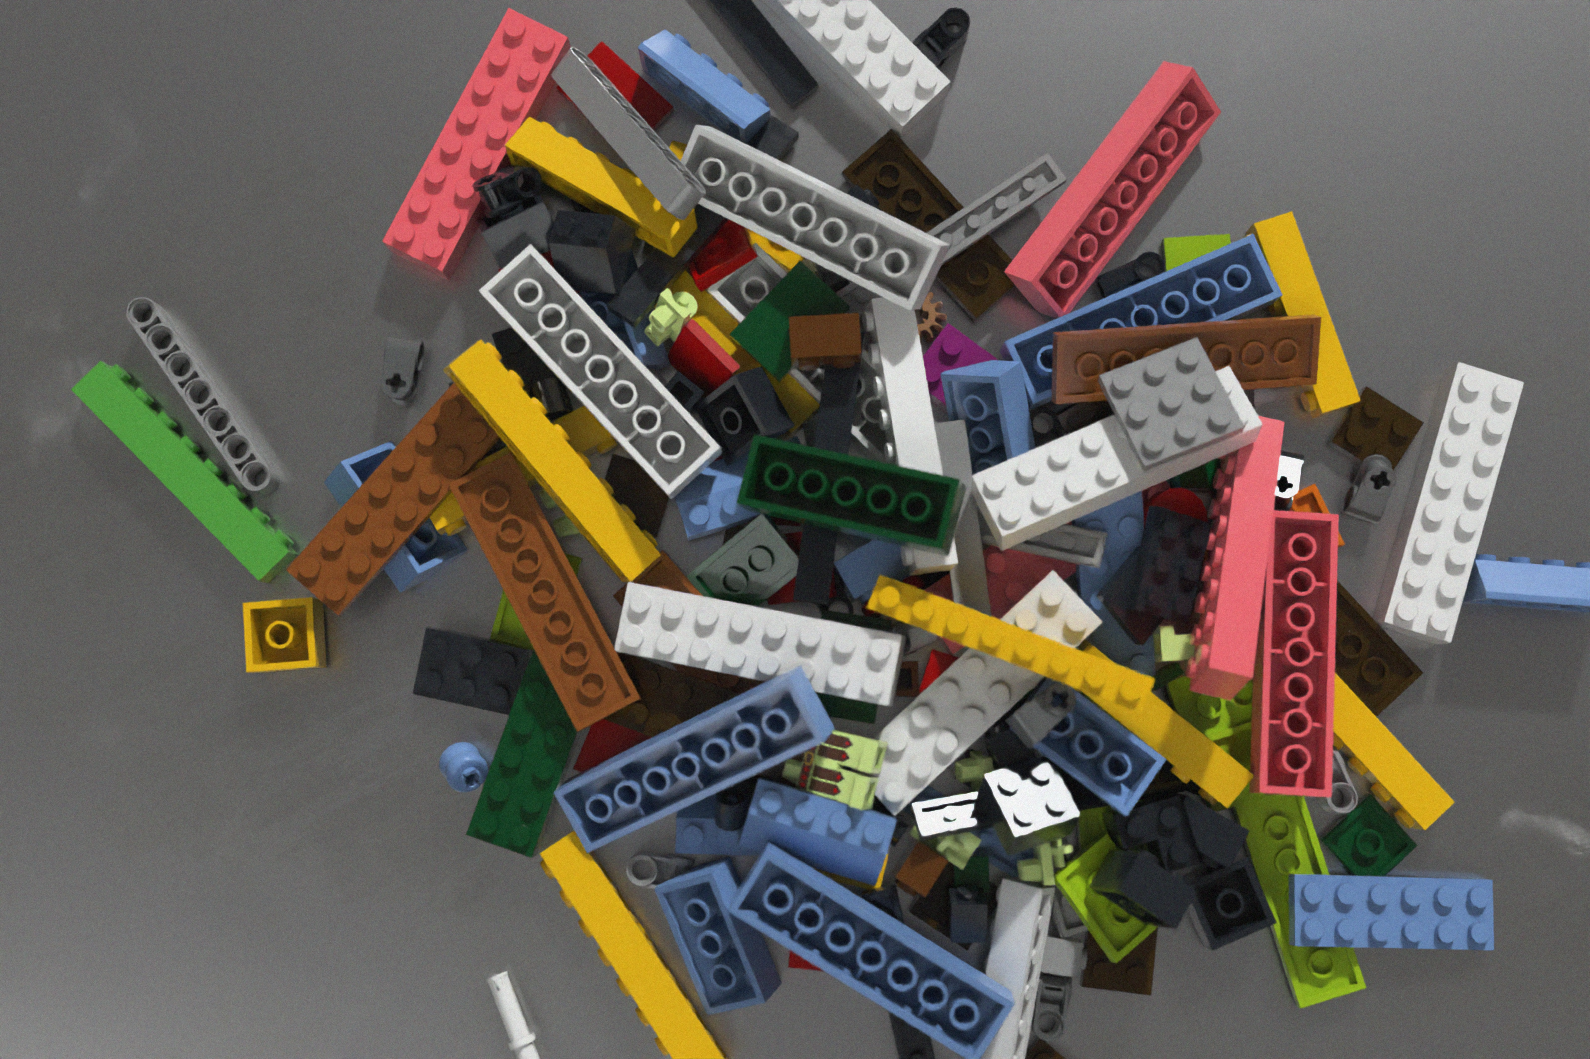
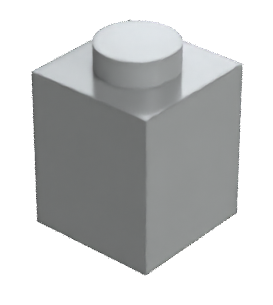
[1041,933,1087,978]

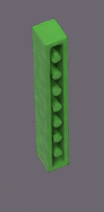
[71,361,298,583]

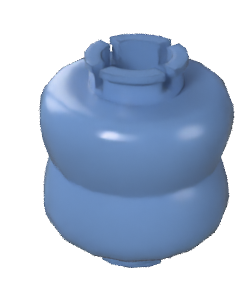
[439,742,488,793]

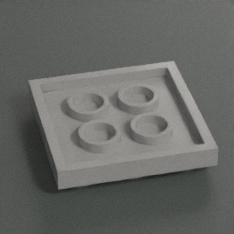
[1098,337,1244,472]

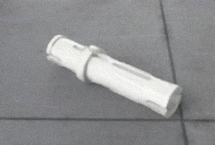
[486,971,540,1059]

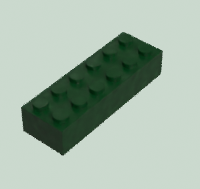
[736,435,966,556]
[466,648,582,858]

